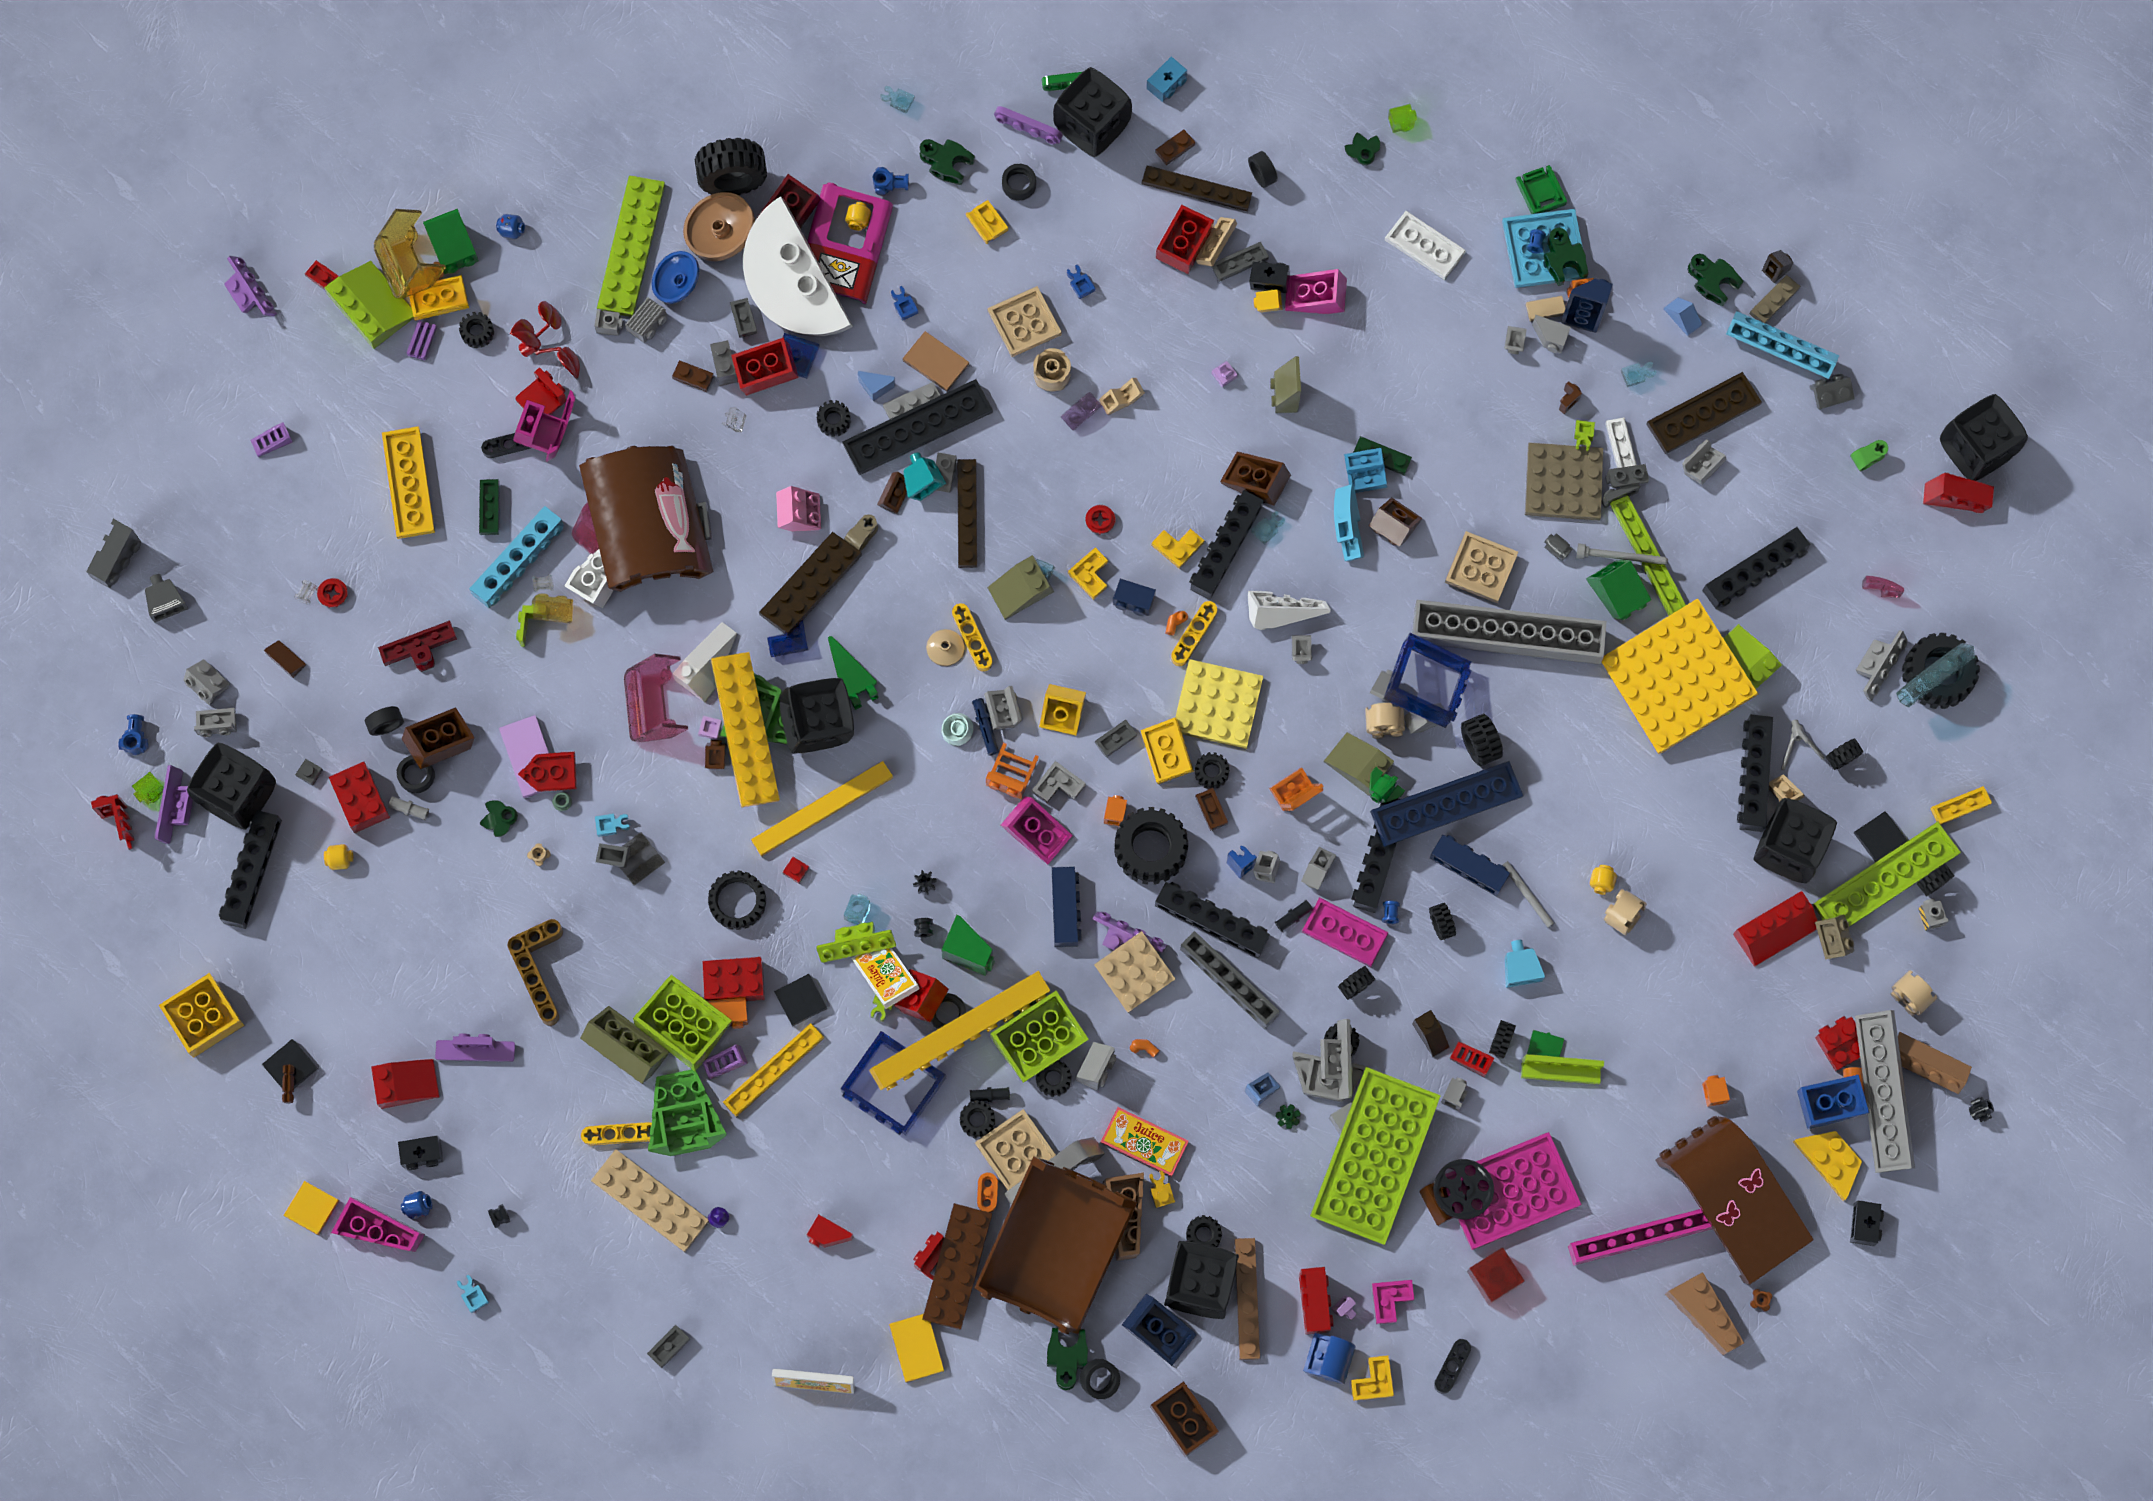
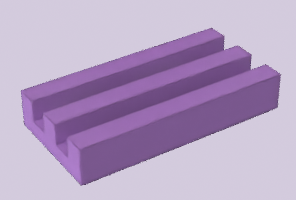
[407,320,437,360]

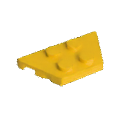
[1793,1131,1862,1201]

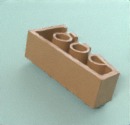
[1102,1172,1144,1261]
[1665,1272,1744,1355]

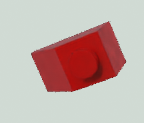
[806,1214,854,1248]

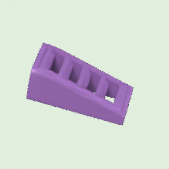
[250,422,293,457]
[703,1045,748,1079]

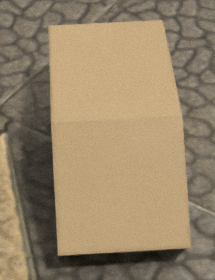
[1099,378,1145,415]

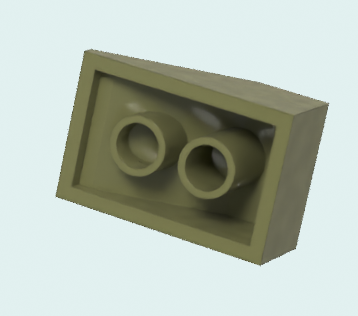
[1270,356,1301,413]
[987,555,1054,620]
[1324,732,1394,796]

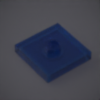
[783,333,820,379]

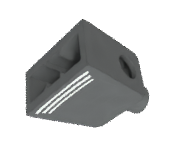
[145,574,188,623]

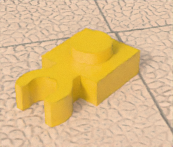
[1149,1170,1175,1208]

